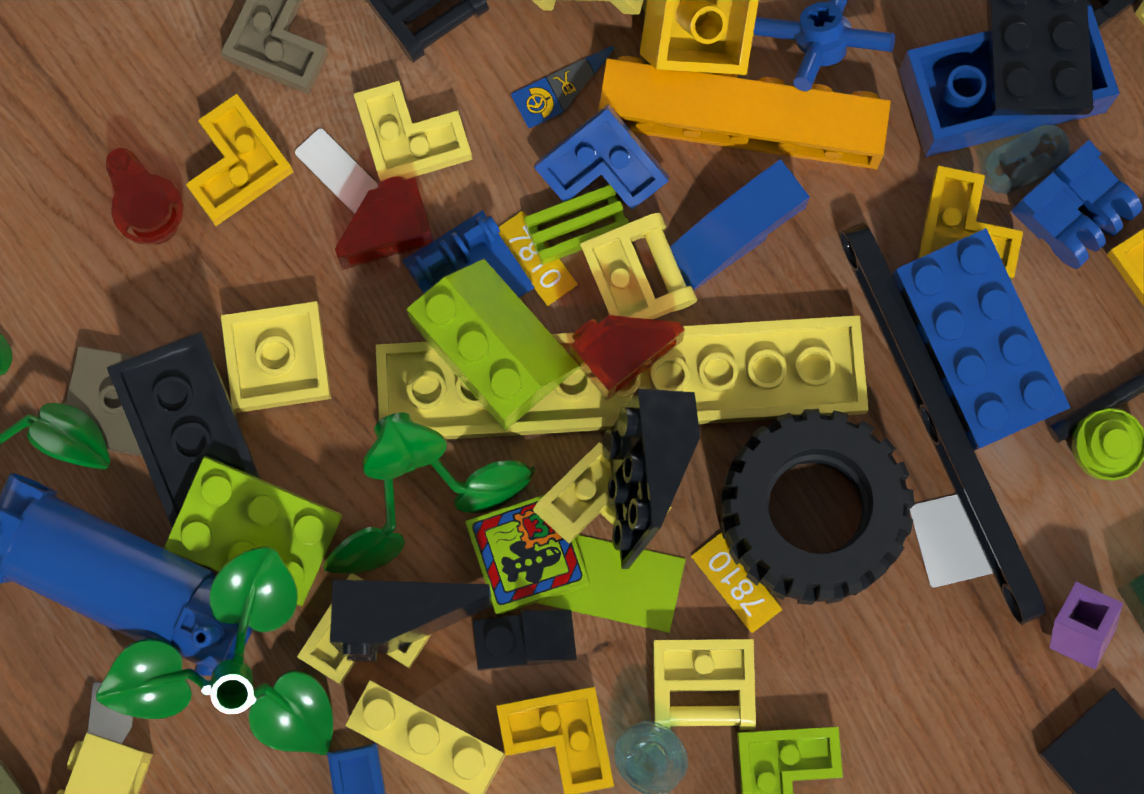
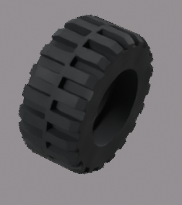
[719,409,915,605]

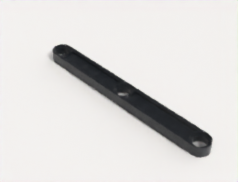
[840,222,1046,625]

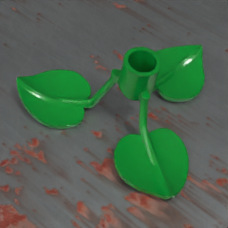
[0,333,110,470]
[323,412,536,574]
[96,546,333,755]

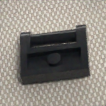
[365,0,489,63]

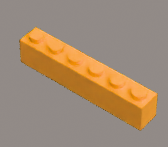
[598,56,891,169]

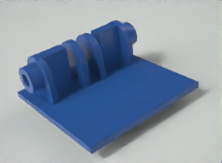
[402,210,535,298]

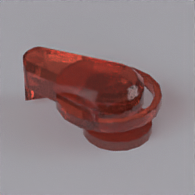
[106,148,184,245]

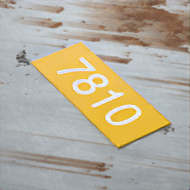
[498,210,578,306]
[691,532,783,633]

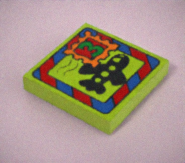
[465,495,590,616]

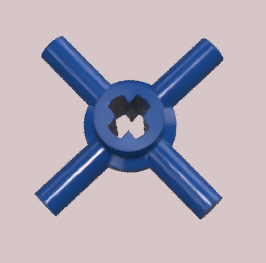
[754,0,895,91]

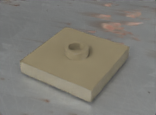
[66,346,143,457]

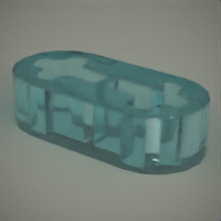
[982,124,1070,194]

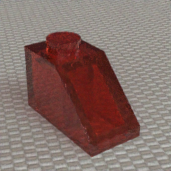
[335,176,433,270]
[570,315,685,401]

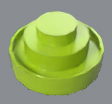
[1072,408,1144,481]

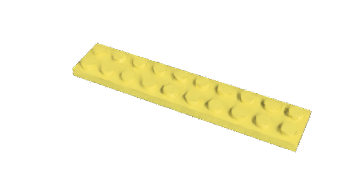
[376,315,869,440]

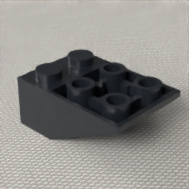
[603,389,700,569]

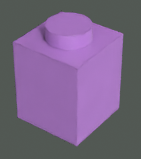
[1049,582,1123,670]

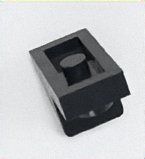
[473,610,577,671]

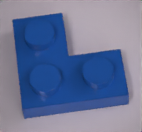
[534,104,669,210]

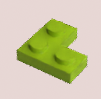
[737,727,843,794]

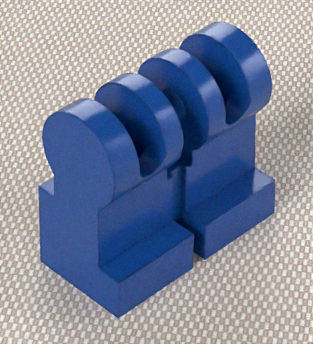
[1011,140,1142,269]

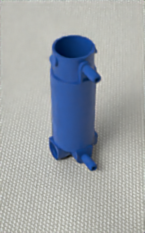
[0,473,253,676]

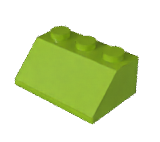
[407,259,579,431]

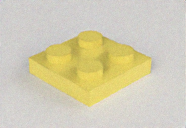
[221,301,331,413]

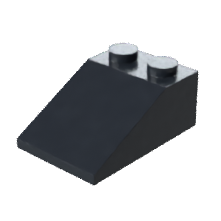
[330,580,492,662]

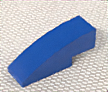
[670,159,810,290]

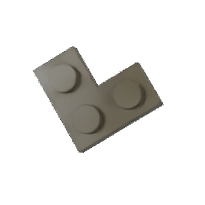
[221,0,328,95]

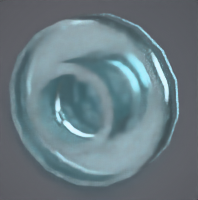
[614,721,688,794]

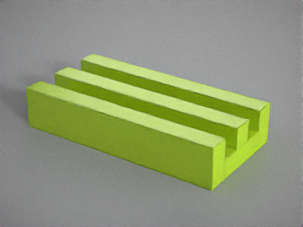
[524,185,629,265]

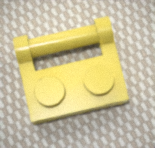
[580,213,697,330]
[653,639,756,732]

